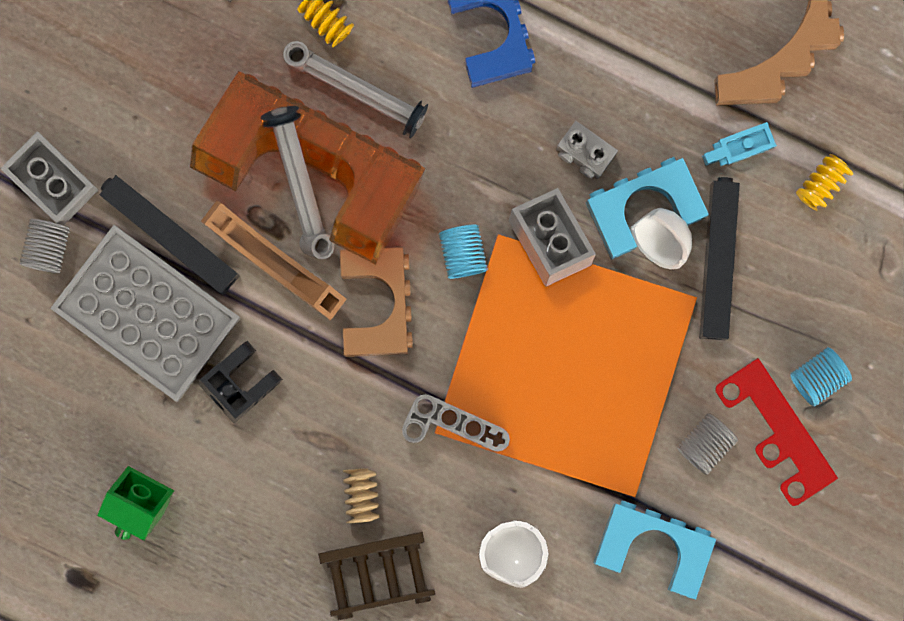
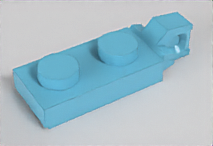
[702,122,777,166]

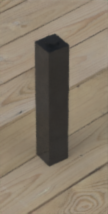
[99,175,240,296]
[699,177,740,341]

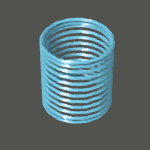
[439,224,488,279]
[790,347,852,407]

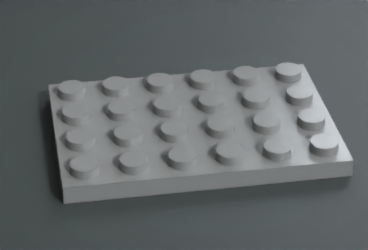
[50,225,240,402]

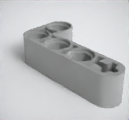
[402,394,510,452]

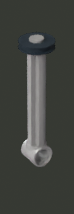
[283,41,428,138]
[260,106,335,259]

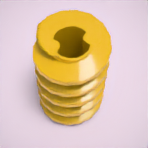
[297,0,354,48]
[796,154,853,211]

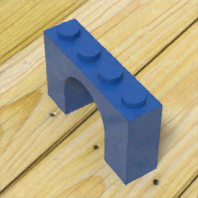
[447,0,536,88]

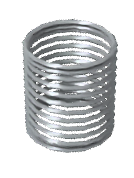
[19,219,71,273]
[677,413,738,474]

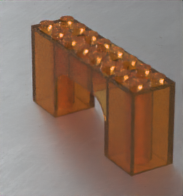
[190,71,426,265]

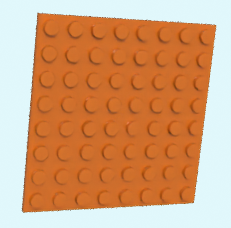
[435,234,697,497]

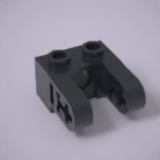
[199,341,283,424]

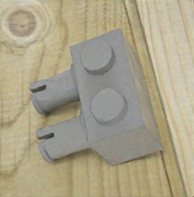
[556,121,618,179]

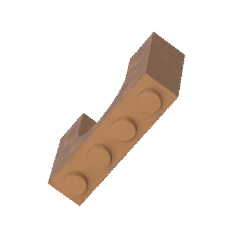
[340,247,413,357]

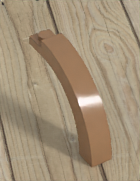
[201,201,346,320]

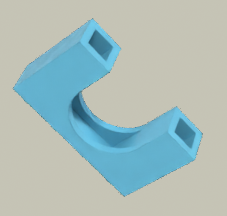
[586,157,709,260]
[593,500,716,600]

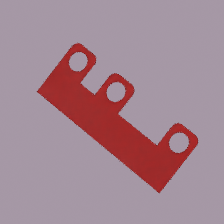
[715,358,838,506]

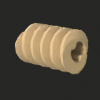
[343,468,379,523]

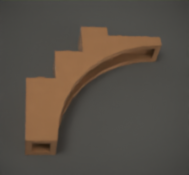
[714,0,844,106]

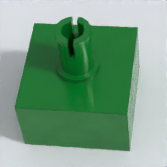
[97,466,175,541]

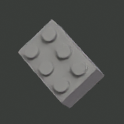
[0,131,98,225]
[508,188,596,287]

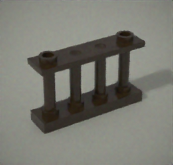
[318,531,435,620]

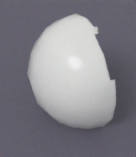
[631,208,692,270]
[479,520,548,588]

